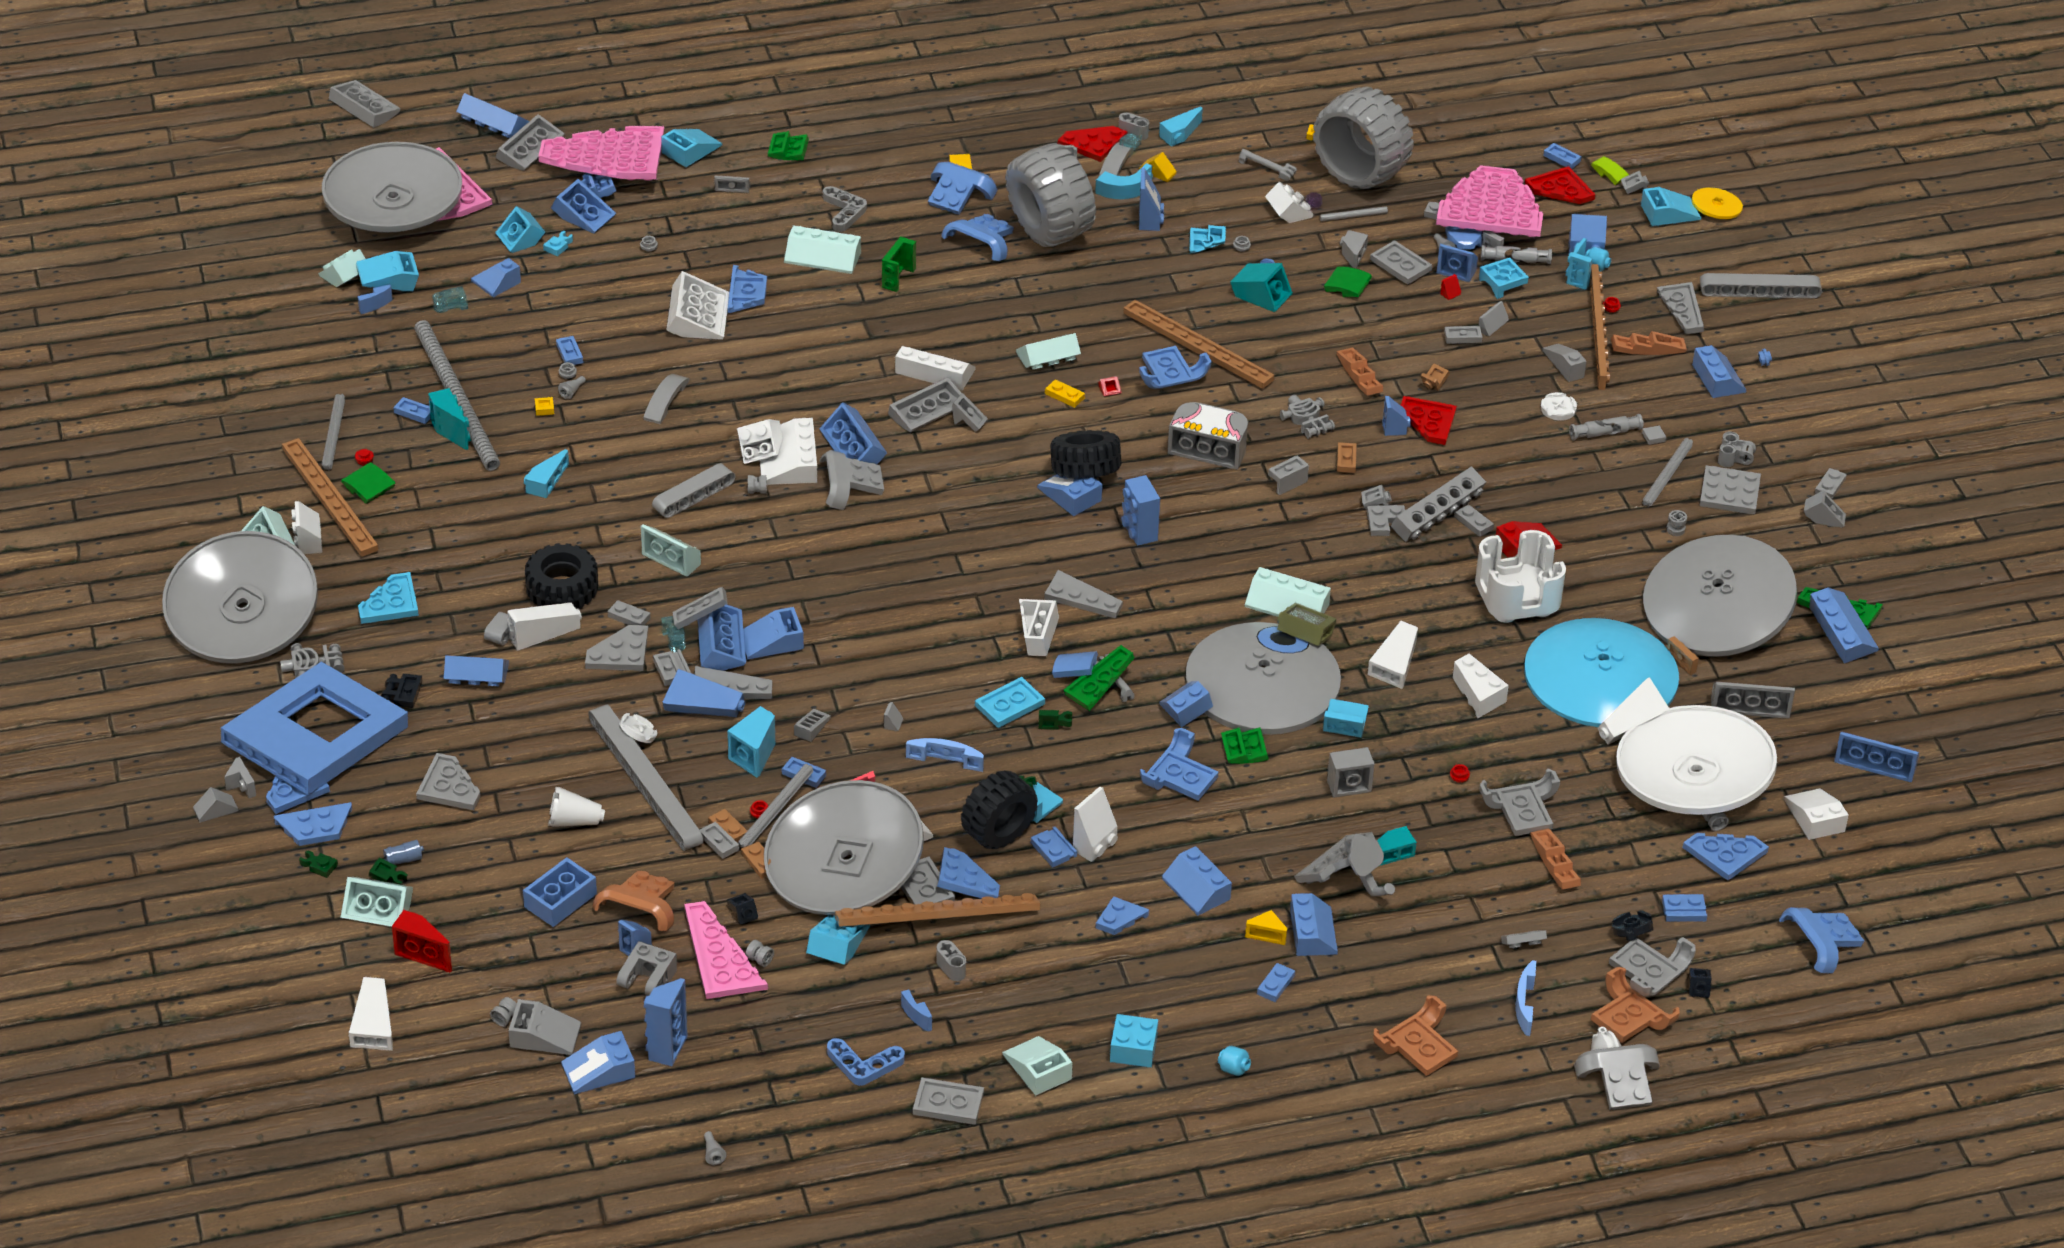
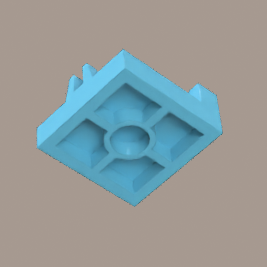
[1479,257,1528,299]

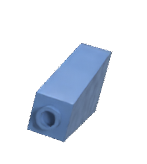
[662,669,746,717]

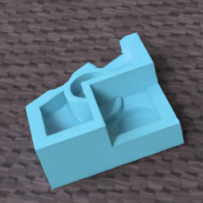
[1189,225,1226,254]

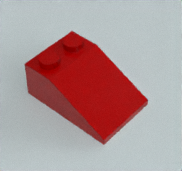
[1496,521,1562,558]
[392,910,452,973]

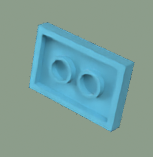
[975,677,1045,728]

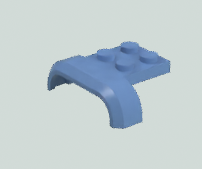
[928,162,997,215]
[942,214,1014,261]
[1139,346,1211,389]
[1140,728,1218,801]
[1779,908,1864,973]

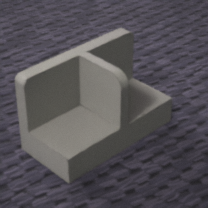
[1268,455,1309,495]

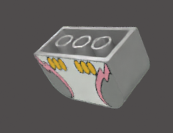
[1168,402,1248,470]

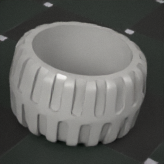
[1313,87,1414,189]
[1005,143,1096,247]

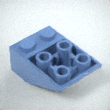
[743,607,804,660]

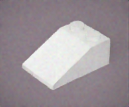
[1073,787,1118,862]
[1784,789,1848,840]

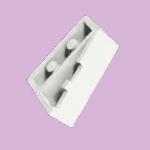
[1019,599,1059,656]
[1453,654,1509,718]

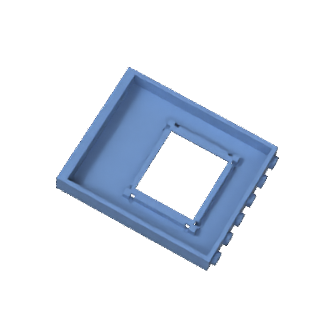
[221,662,408,795]

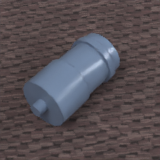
[383,840,424,865]

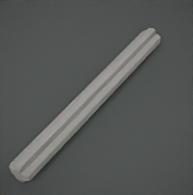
[322,394,345,470]
[1642,438,1693,507]
[738,764,813,848]

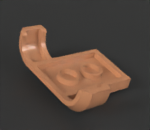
[593,871,674,931]
[1591,967,1680,1043]
[1373,995,1458,1076]

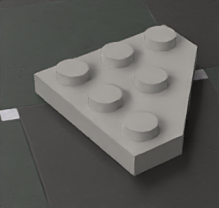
[585,625,648,671]
[416,753,481,810]

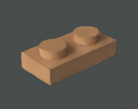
[1337,442,1357,473]
[1667,636,1699,675]
[708,809,747,843]
[741,842,771,879]

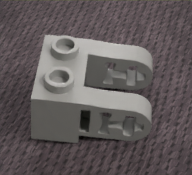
[617,941,677,996]

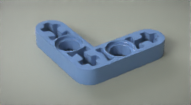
[827,1038,905,1086]

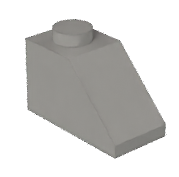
[1340,230,1368,268]
[1804,490,1846,528]

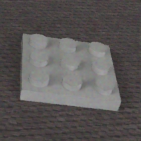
[1700,465,1761,515]

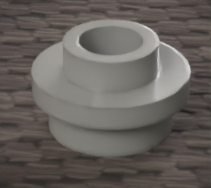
[640,236,658,252]
[1233,236,1251,252]
[559,362,577,379]

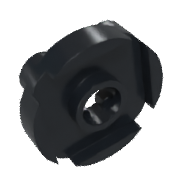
[1612,911,1654,941]

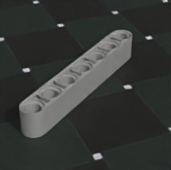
[1700,273,1822,298]

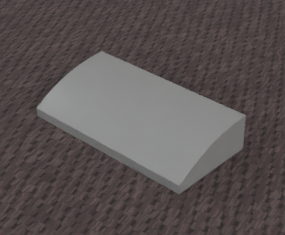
[329,80,400,127]
[495,114,565,171]
[888,377,962,432]

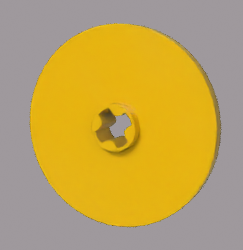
[1691,188,1743,219]

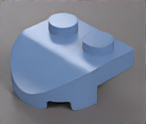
[581,173,616,198]
[1445,226,1482,249]

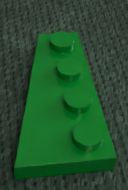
[1797,587,1883,630]
[1063,645,1135,711]

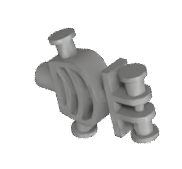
[1280,395,1335,439]
[280,643,345,678]

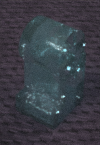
[432,286,468,313]
[661,616,685,652]

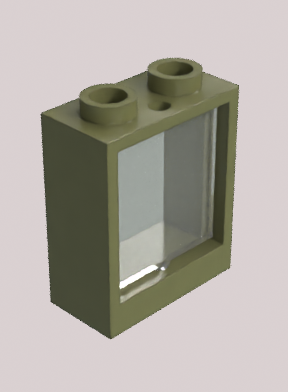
[1277,602,1337,646]

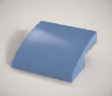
[1052,651,1098,678]

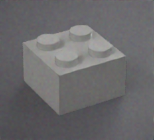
[1327,747,1374,798]

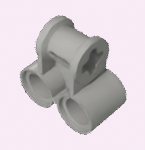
[1718,431,1756,467]

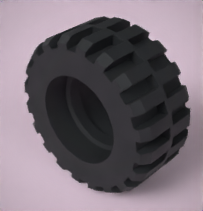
[1050,430,1122,479]
[525,543,599,609]
[961,771,1038,849]

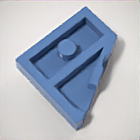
[1096,896,1149,935]

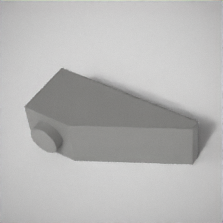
[1542,344,1586,382]

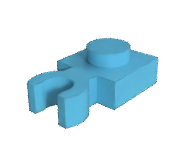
[543,231,573,256]

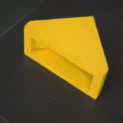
[1139,152,1177,182]
[1245,910,1287,945]

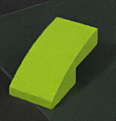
[1591,156,1629,185]

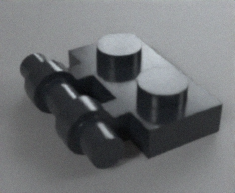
[381,673,423,708]

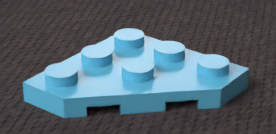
[358,572,419,624]

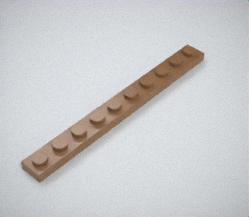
[1590,264,1610,390]
[1123,300,1274,389]
[282,438,379,557]
[835,893,1040,927]

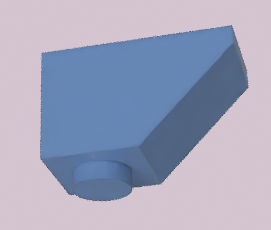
[1382,396,1410,436]
[618,920,652,956]

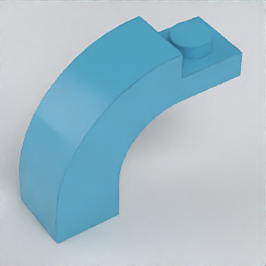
[1095,163,1153,199]

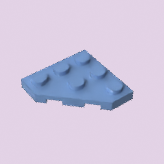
[266,776,330,814]
[1683,833,1769,881]
[937,847,1000,899]

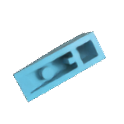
[1159,106,1203,146]
[524,449,569,498]

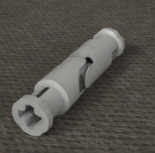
[1481,245,1552,264]
[1569,414,1643,440]

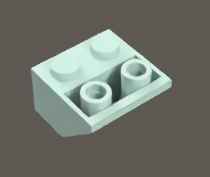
[318,249,366,287]

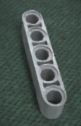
[652,463,736,518]

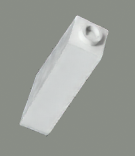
[507,603,582,651]
[1368,621,1418,689]
[1597,677,1669,745]
[349,977,393,1051]

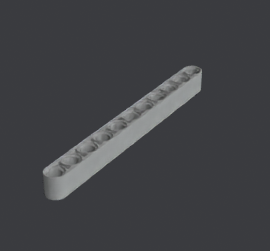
[588,704,703,851]

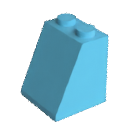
[727,706,776,777]

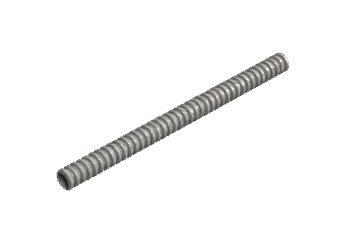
[414,320,500,471]

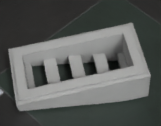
[794,709,831,742]

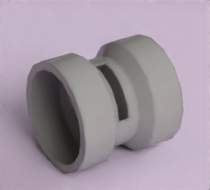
[748,475,767,494]
[1666,510,1687,536]
[1702,812,1729,831]
[745,940,774,967]
[490,997,517,1027]

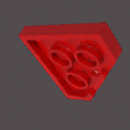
[1058,126,1128,162]
[1524,166,1596,204]
[1401,396,1457,445]

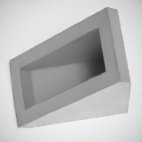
[193,787,238,823]

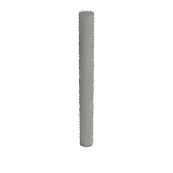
[1320,206,1388,222]

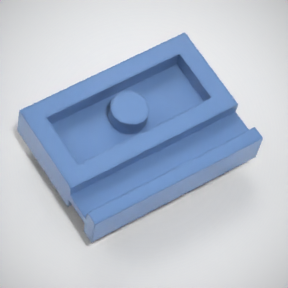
[1031,827,1077,868]
[1662,894,1707,922]

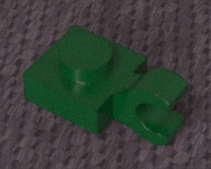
[1038,710,1072,730]

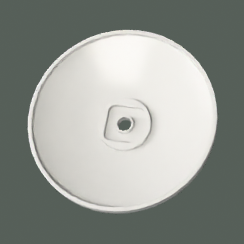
[1617,705,1777,815]

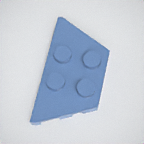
[728,265,767,313]
[274,802,352,846]

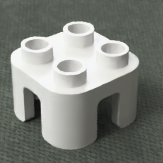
[1475,530,1566,623]

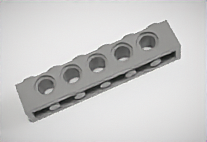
[1391,466,1486,542]

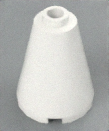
[548,787,605,827]

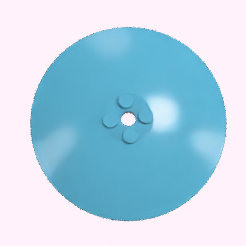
[1524,618,1679,727]

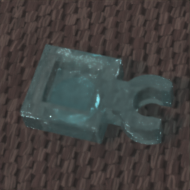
[1119,133,1142,149]

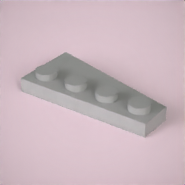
[1657,282,1704,334]
[1044,570,1123,619]
[695,666,773,699]

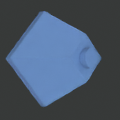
[471,258,521,297]

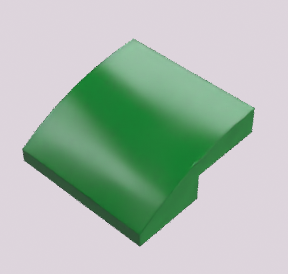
[768,131,809,161]
[1324,267,1372,297]
[341,462,396,504]
[1221,727,1269,764]

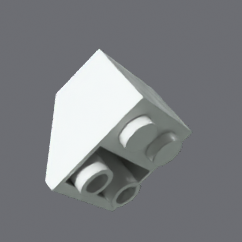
[1265,182,1314,223]
[737,419,783,464]
[292,501,322,554]

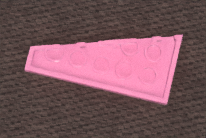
[685,901,768,999]

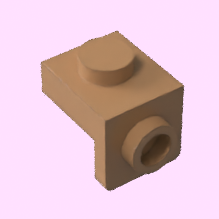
[1421,364,1450,391]

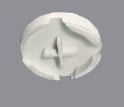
[1541,392,1577,421]
[619,713,658,743]

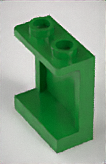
[882,236,916,292]

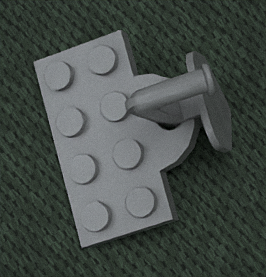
[1294,832,1395,896]

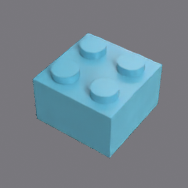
[1110,1014,1159,1068]

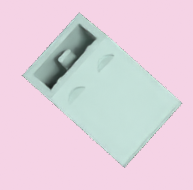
[1002,1036,1072,1096]

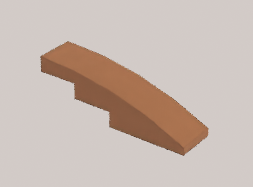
[1611,331,1687,355]
[1336,348,1383,396]
[1530,829,1581,890]

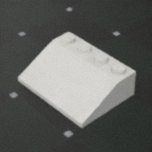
[667,271,729,340]
[760,418,817,485]

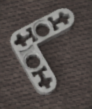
[823,186,867,232]

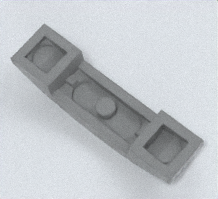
[1099,142,1136,176]
[643,374,689,424]

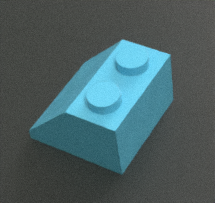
[495,206,545,253]

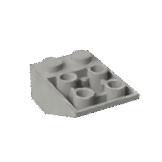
[509,999,581,1055]

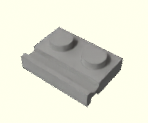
[653,649,691,686]

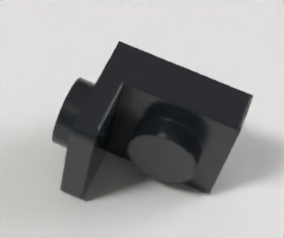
[727,893,758,925]
[1689,968,1712,998]

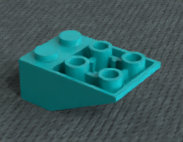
[428,388,471,450]

